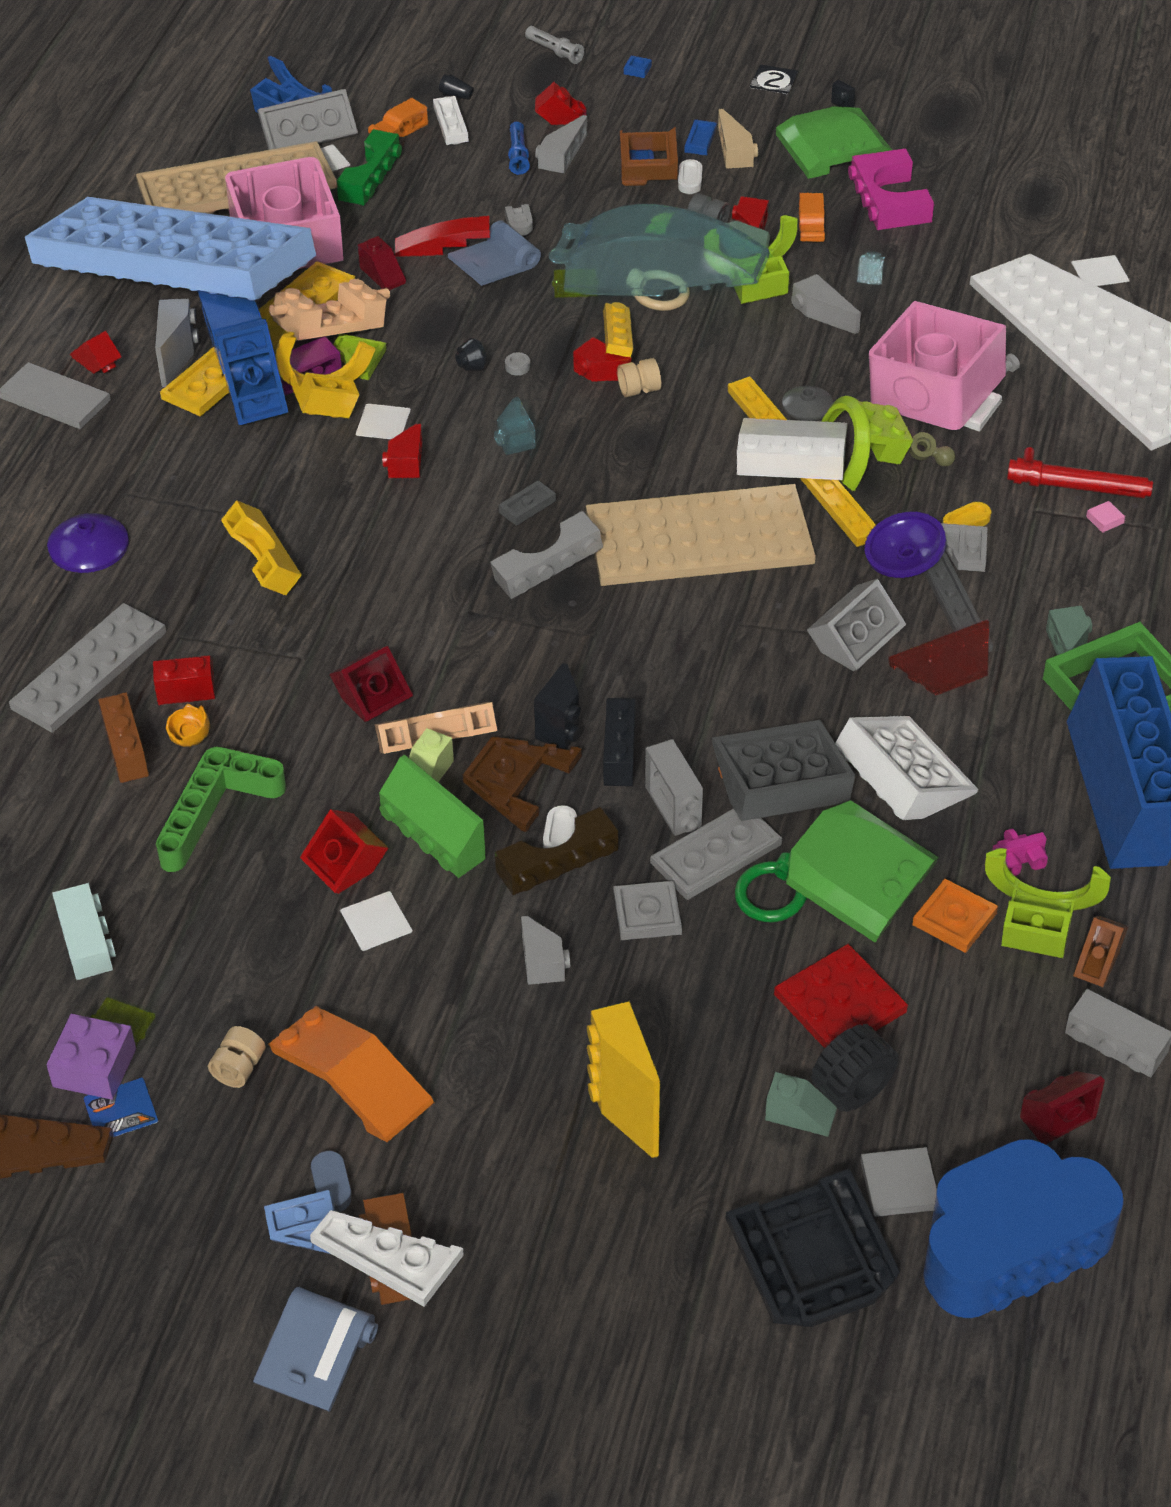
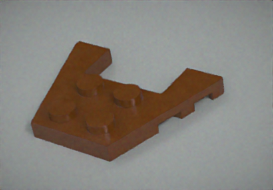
[463,736,582,832]

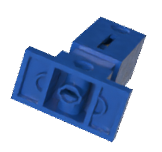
[197,290,288,425]

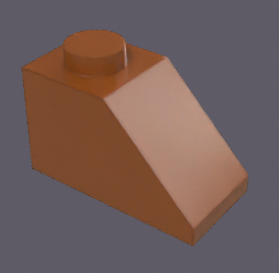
[1073,916,1129,987]

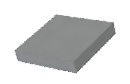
[613,881,682,940]
[861,1147,937,1217]

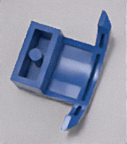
[250,56,332,113]

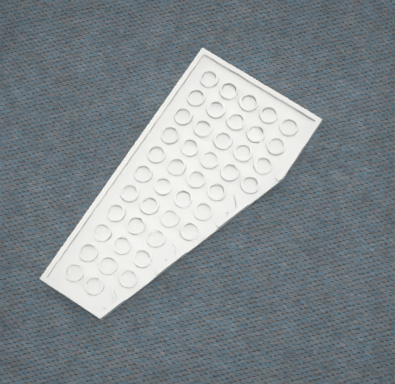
[970,254,1171,451]

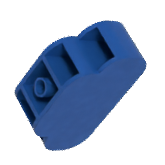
[923,1140,1123,1318]

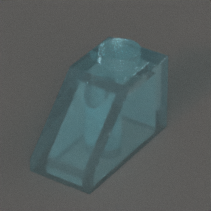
[494,397,536,455]

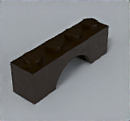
[495,807,618,895]

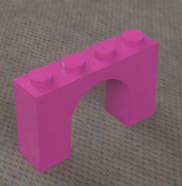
[848,148,934,230]

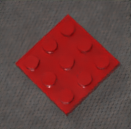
[774,944,908,1048]

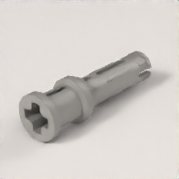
[525,25,584,64]

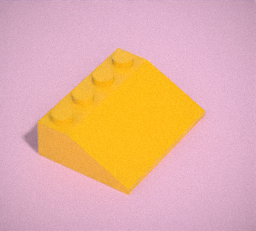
[587,1001,660,1158]

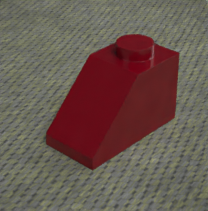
[358,236,406,290]

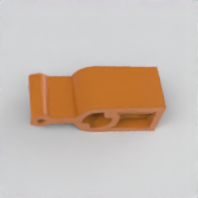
[368,98,428,137]
[799,193,825,242]

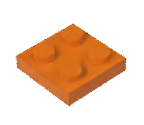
[912,879,998,953]

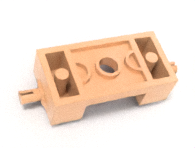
[269,279,390,340]

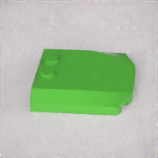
[776,107,892,179]
[786,800,939,943]

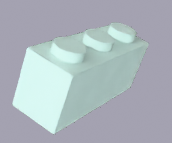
[52,883,116,980]

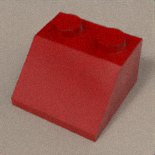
[153,655,215,705]
[300,809,388,894]

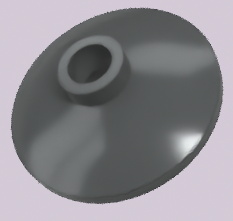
[782,386,833,421]

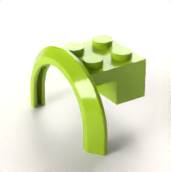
[703,215,798,304]
[821,396,913,491]
[985,848,1111,958]

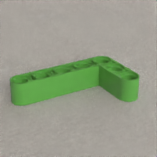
[156,747,286,872]

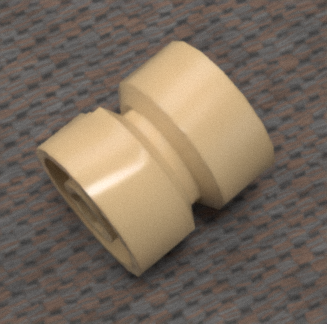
[617,358,661,397]
[208,1026,266,1088]

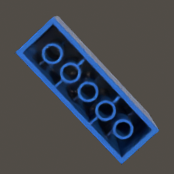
[1066,656,1171,869]

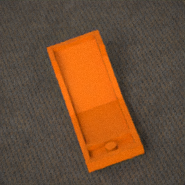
[269,1006,434,1142]

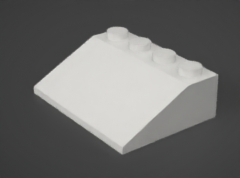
[737,418,847,480]
[835,716,979,820]

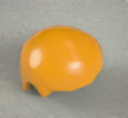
[166,704,210,747]

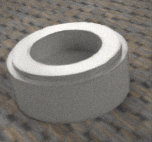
[505,352,530,376]

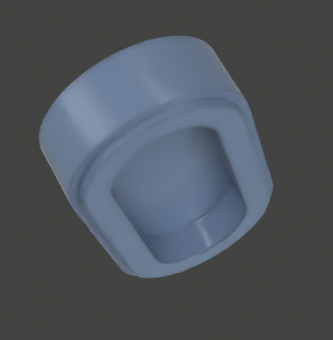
[311,1151,352,1212]

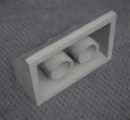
[807,579,906,671]

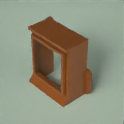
[620,127,678,186]

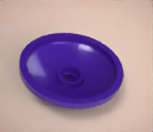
[865,512,947,578]
[47,513,129,573]

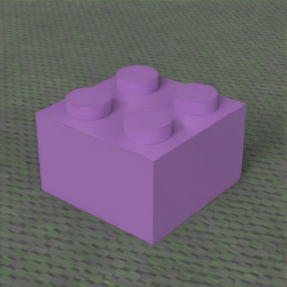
[47,1014,136,1100]

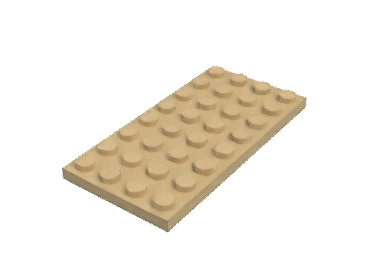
[136,141,337,214]
[586,484,815,586]

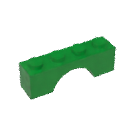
[337,129,402,205]

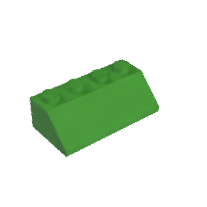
[379,755,486,878]

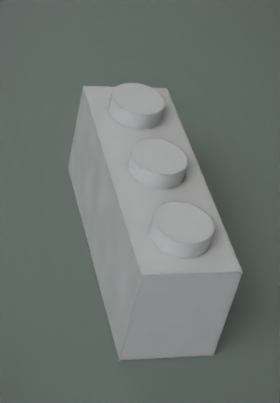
[1065,989,1171,1078]

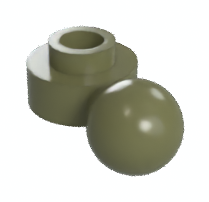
[909,432,955,466]

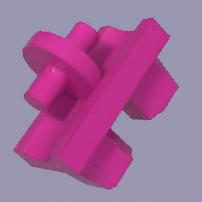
[992,829,1048,876]

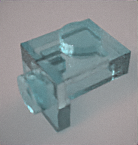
[857,251,885,285]

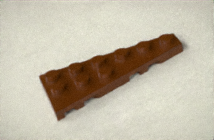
[0,1115,113,1179]

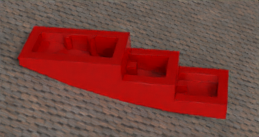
[395,216,490,257]

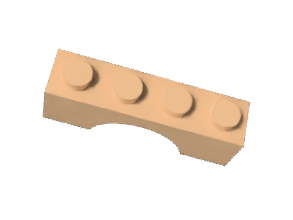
[375,702,497,754]

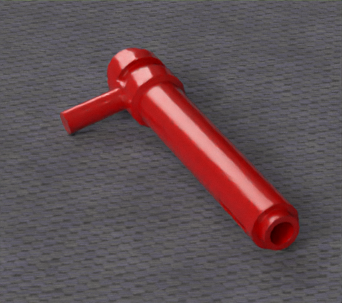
[1007,447,1153,499]

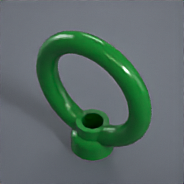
[735,853,807,922]

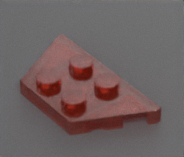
[888,620,989,695]

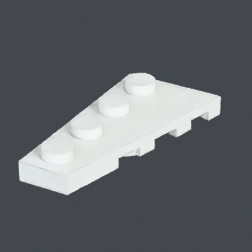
[310,1210,464,1307]

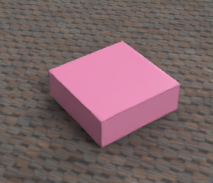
[1086,501,1125,533]

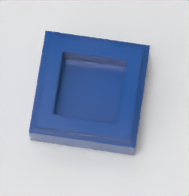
[624,56,652,78]

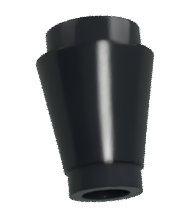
[439,74,474,100]

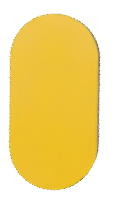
[943,502,991,527]

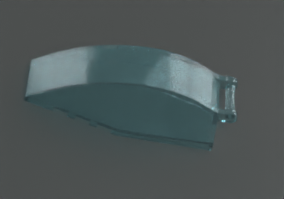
[549,204,770,296]

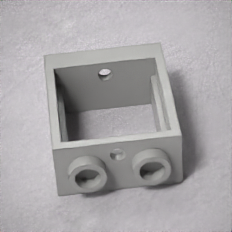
[645,739,703,836]

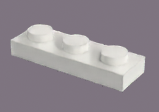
[433,96,469,145]

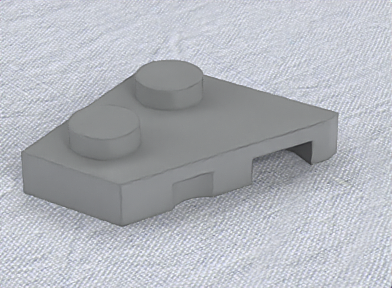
[941,523,987,572]

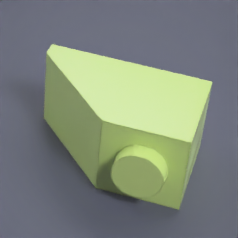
[409,728,454,782]

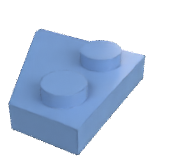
[264,1190,336,1254]

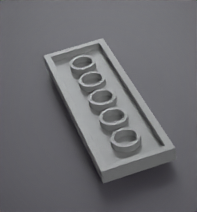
[9,603,166,733]

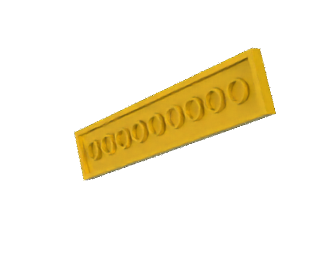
[160,261,355,417]

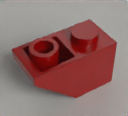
[535,82,586,125]

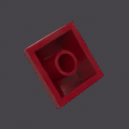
[329,645,413,722]
[1020,1071,1105,1145]

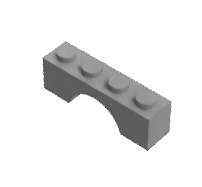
[490,511,603,599]

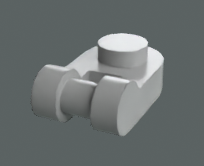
[505,204,533,236]

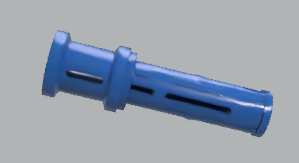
[508,122,530,175]

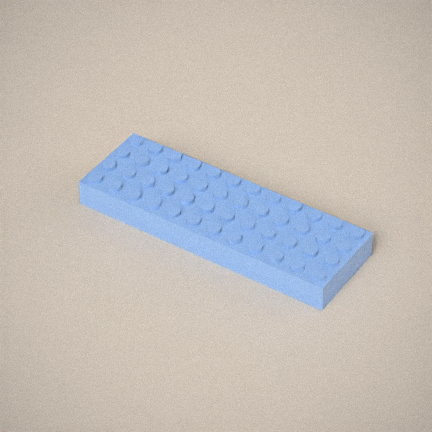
[25,197,316,300]

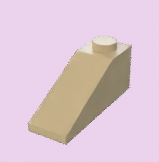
[718,109,758,168]

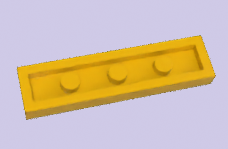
[603,302,633,358]

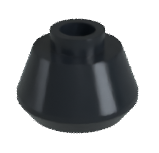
[455,338,487,371]

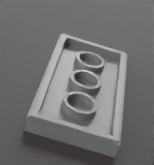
[257,89,358,150]
[0,362,111,429]
[650,808,782,900]

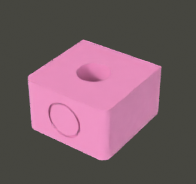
[225,157,343,270]
[869,301,1006,430]

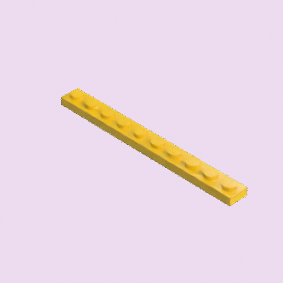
[728,376,876,547]

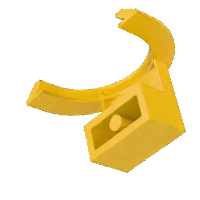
[275,332,376,418]

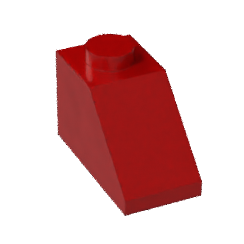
[732,196,769,230]
[70,331,122,374]
[573,337,631,382]
[382,424,423,478]

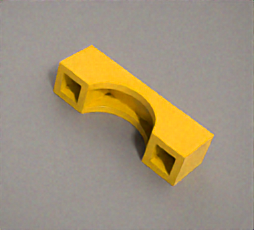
[221,500,302,595]

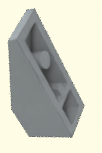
[535,115,587,173]
[791,274,861,334]

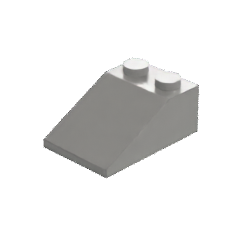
[155,299,199,387]

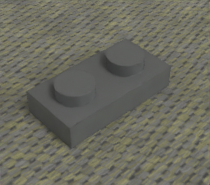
[498,481,556,526]

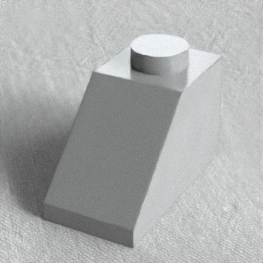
[521,916,570,985]

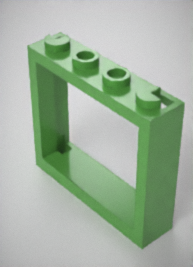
[1043,622,1171,712]

